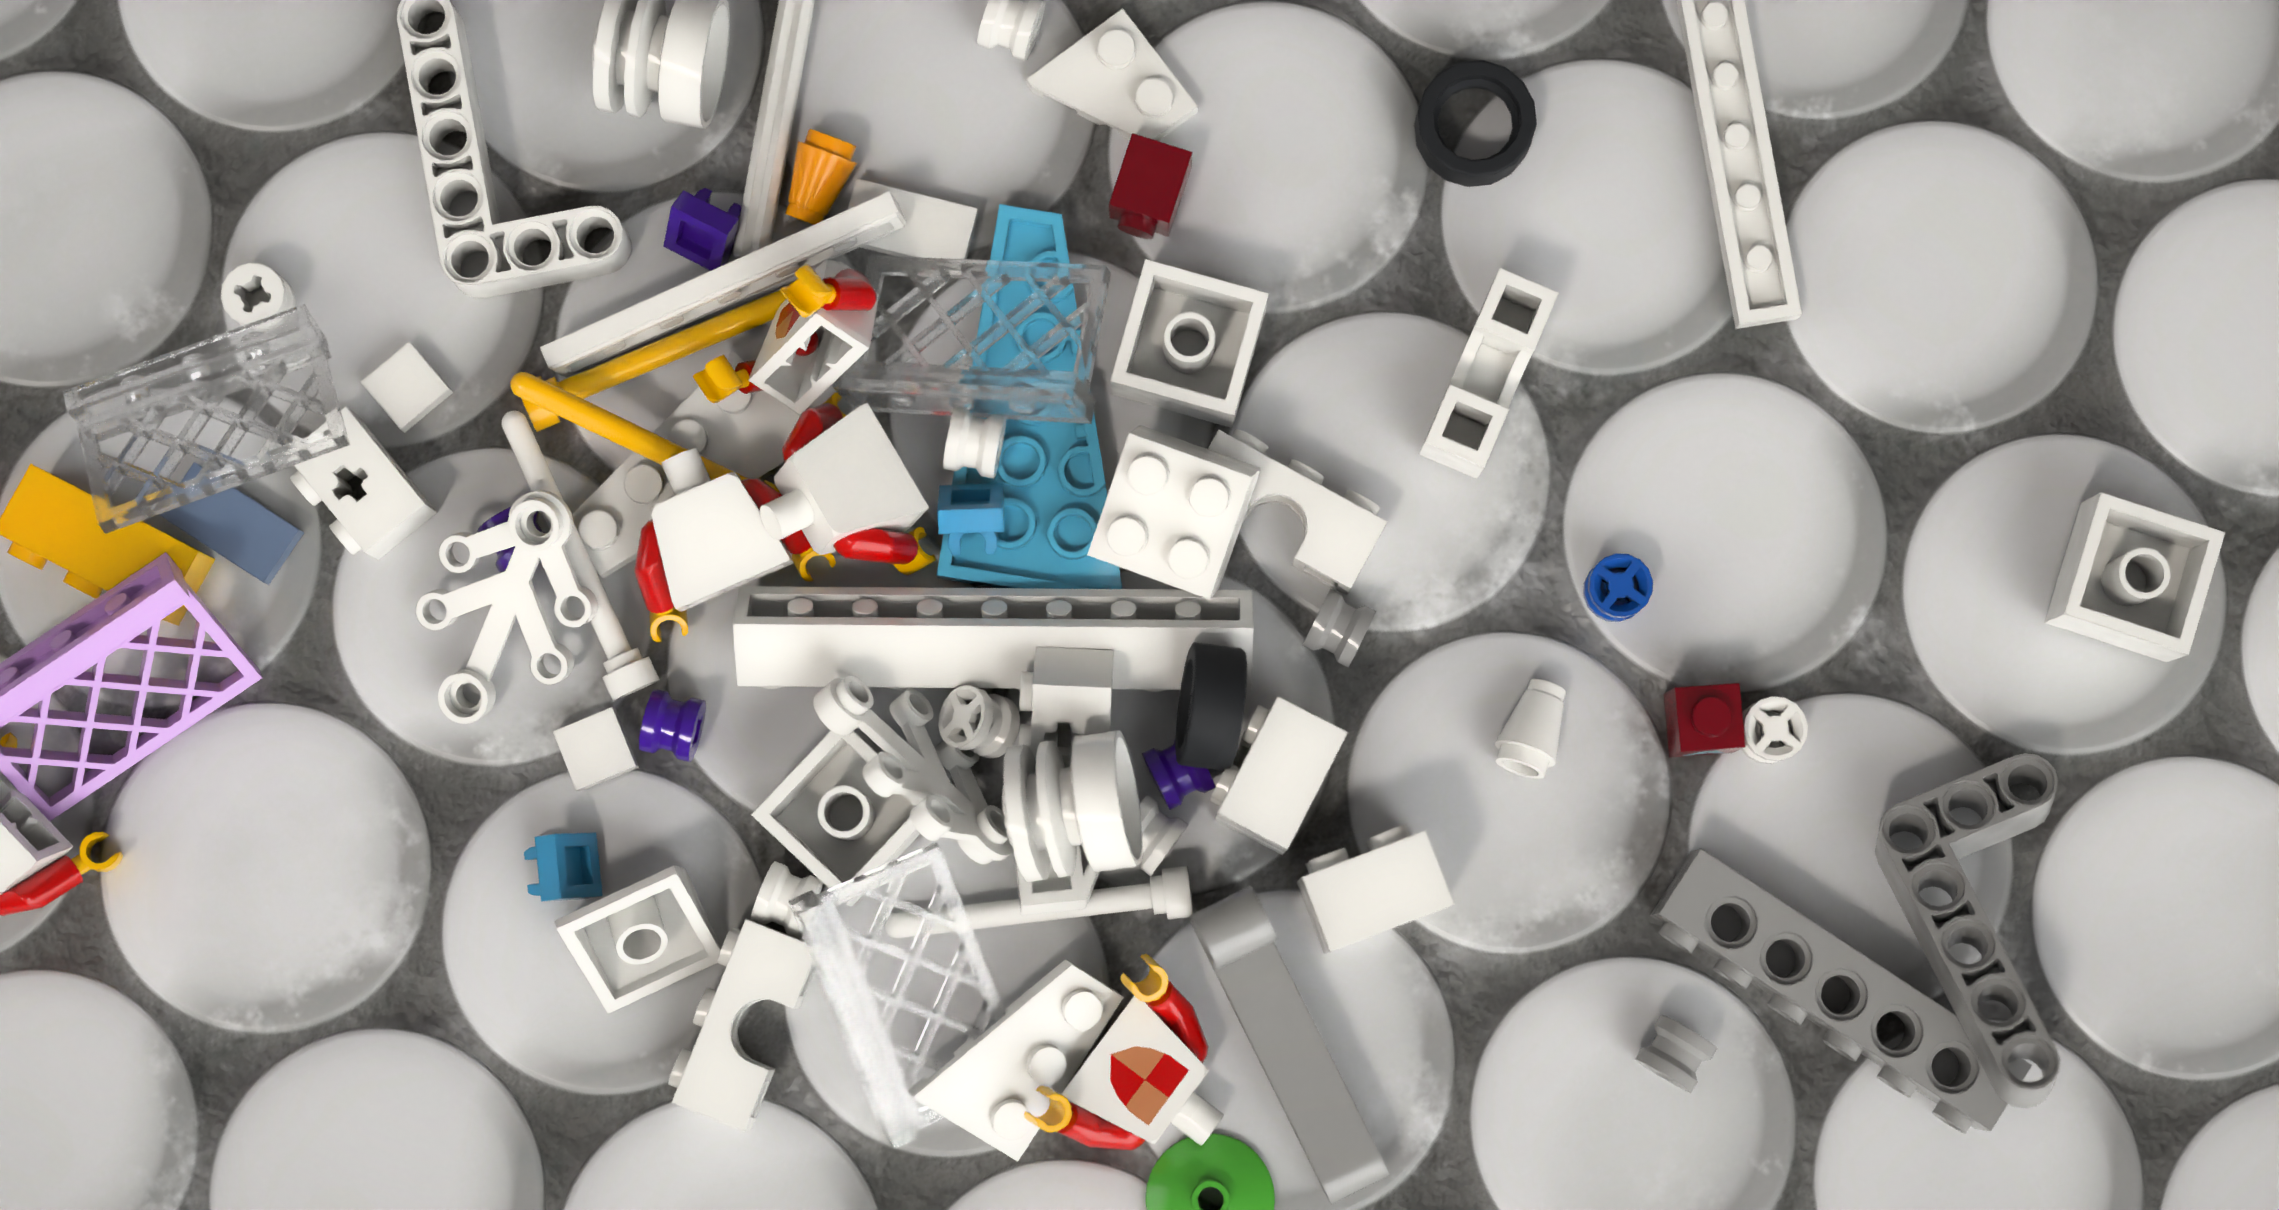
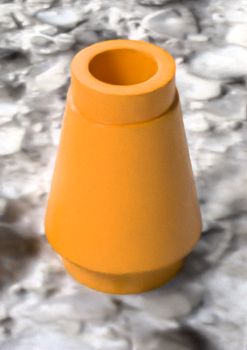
[785,129,857,225]

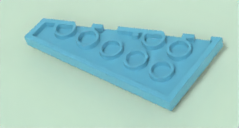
[936,204,1123,589]

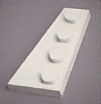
[572,351,800,578]

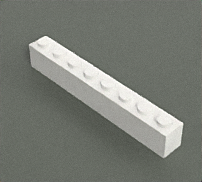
[733,586,1254,692]

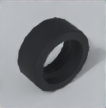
[1414,60,1537,187]
[1175,642,1247,771]

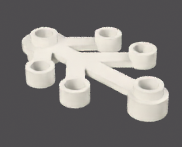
[416,490,598,724]
[813,676,1013,865]

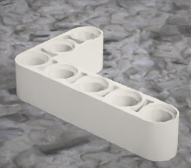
[397,0,631,298]

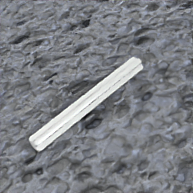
[733,0,815,259]

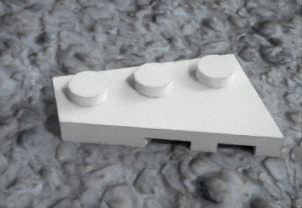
[907,959,1124,1161]

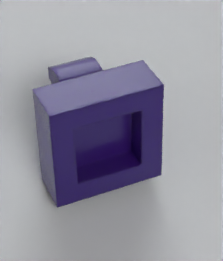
[663,188,741,271]

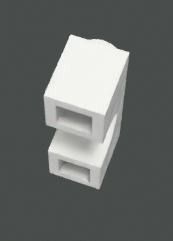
[1419,268,1559,479]
[1208,429,1388,596]
[668,919,823,1131]

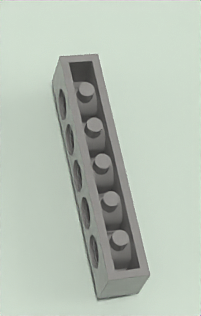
[1650,849,2032,1134]

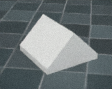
[554,865,721,1013]

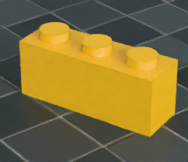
[0,464,215,626]

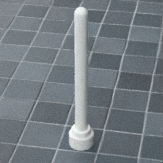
[502,410,660,701]
[885,865,1193,938]

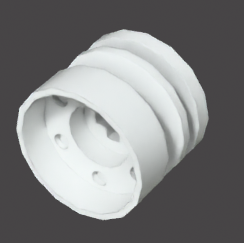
[592,0,730,129]
[1002,731,1143,882]

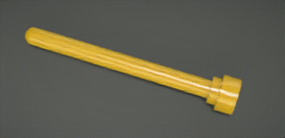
[521,290,786,432]
[510,372,780,493]

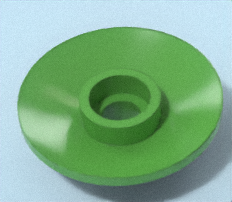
[1146,1133,1275,1210]

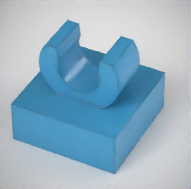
[937,483,1005,556]
[524,833,603,901]

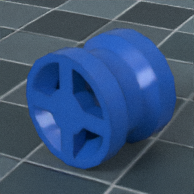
[1583,553,1653,622]

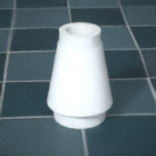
[1495,679,1566,779]

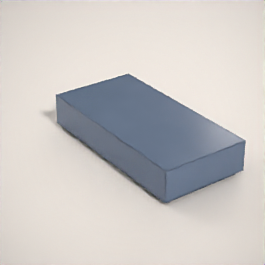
[158,462,304,585]

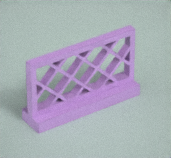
[0,552,262,821]

